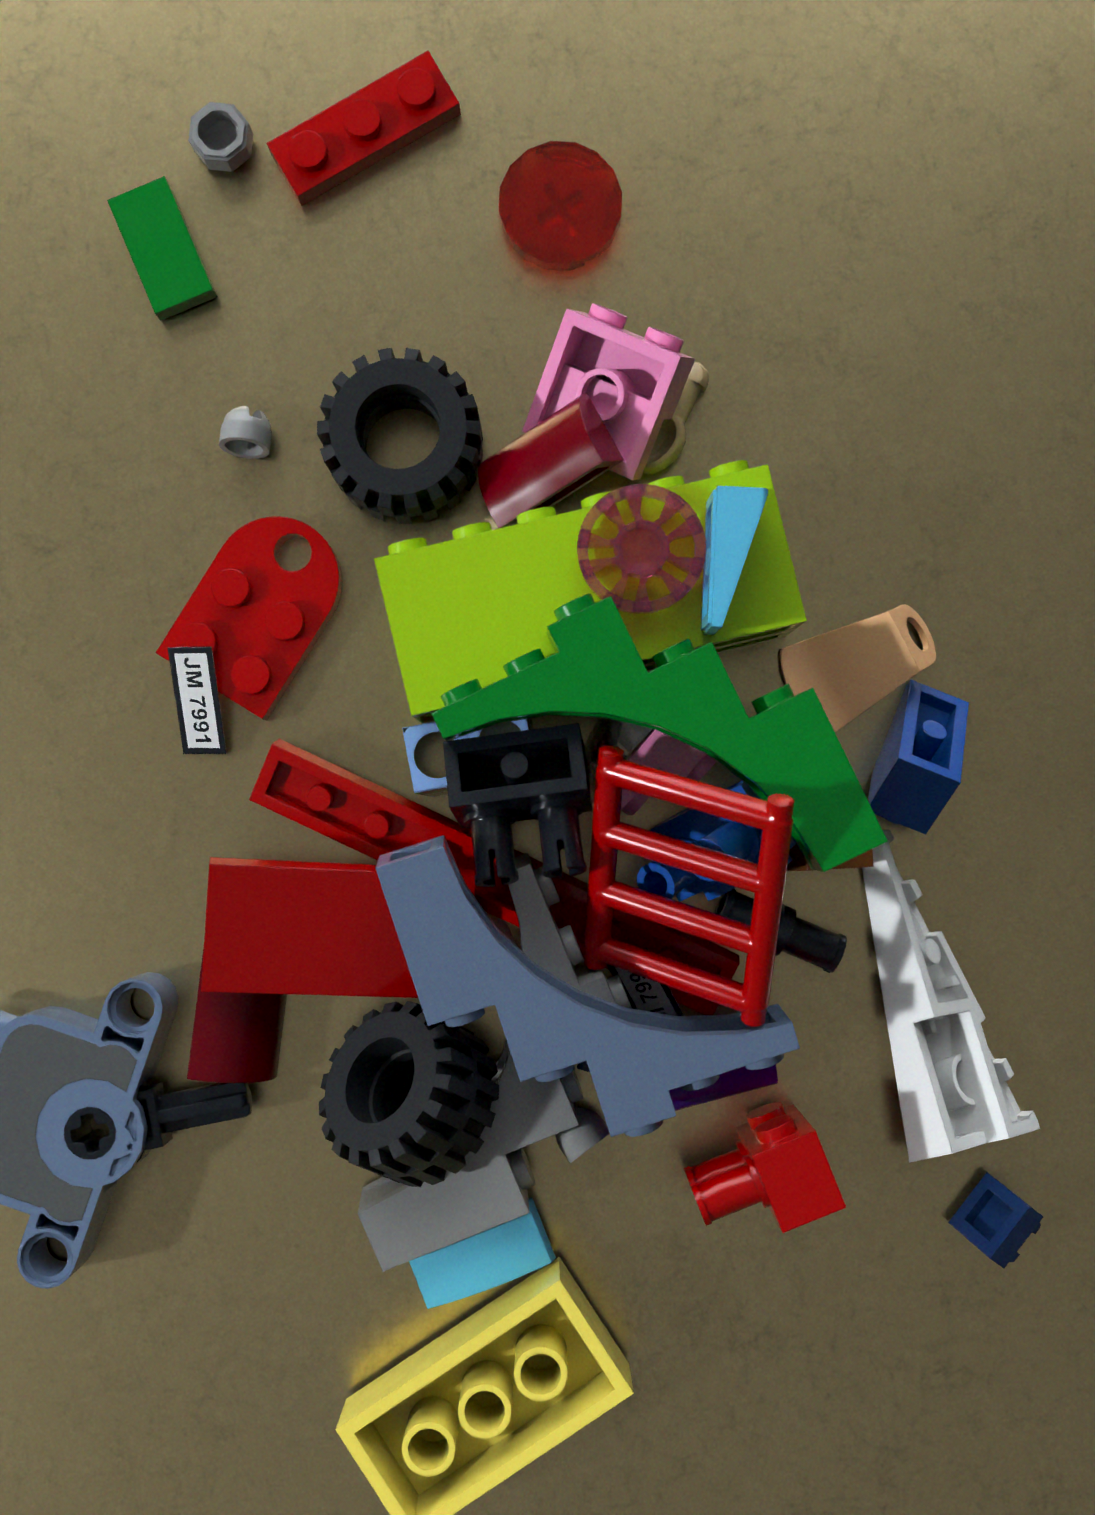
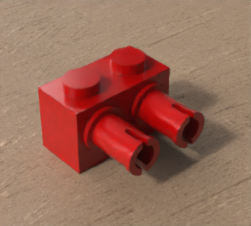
[684,1102,846,1233]

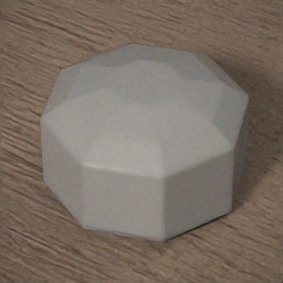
[188,102,254,172]

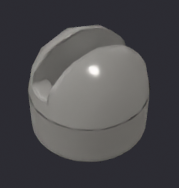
[219,406,272,459]
[555,1107,610,1163]

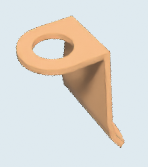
[778,604,936,732]

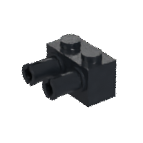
[443,723,593,887]

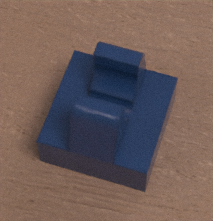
[948,1172,1043,1268]

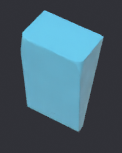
[701,486,768,635]

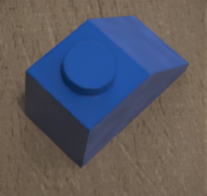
[868,679,969,835]

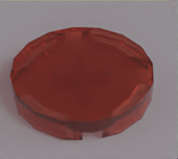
[499,141,622,271]

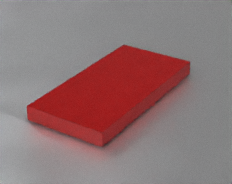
[201,857,476,998]

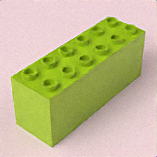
[374,460,807,724]

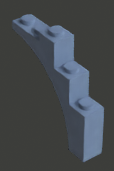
[375,835,800,1137]

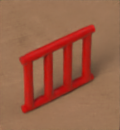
[584,745,794,1027]

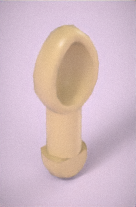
[643,362,709,474]

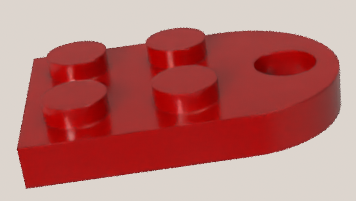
[156,516,342,721]

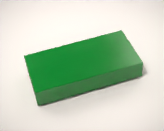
[107,176,217,321]

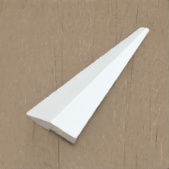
[862,830,1040,1163]

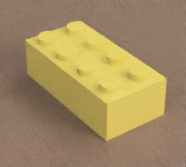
[335,1257,634,1515]

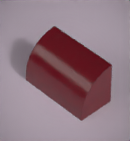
[478,393,624,529]
[187,949,287,1083]

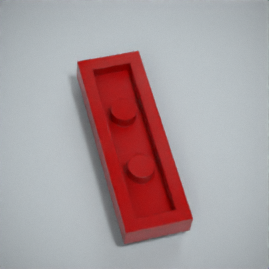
[266,51,461,206]

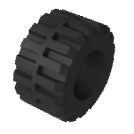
[317,348,483,524]
[319,1001,499,1187]

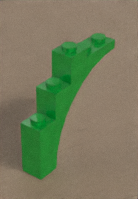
[431,593,888,872]

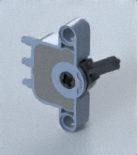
[0,972,252,1289]

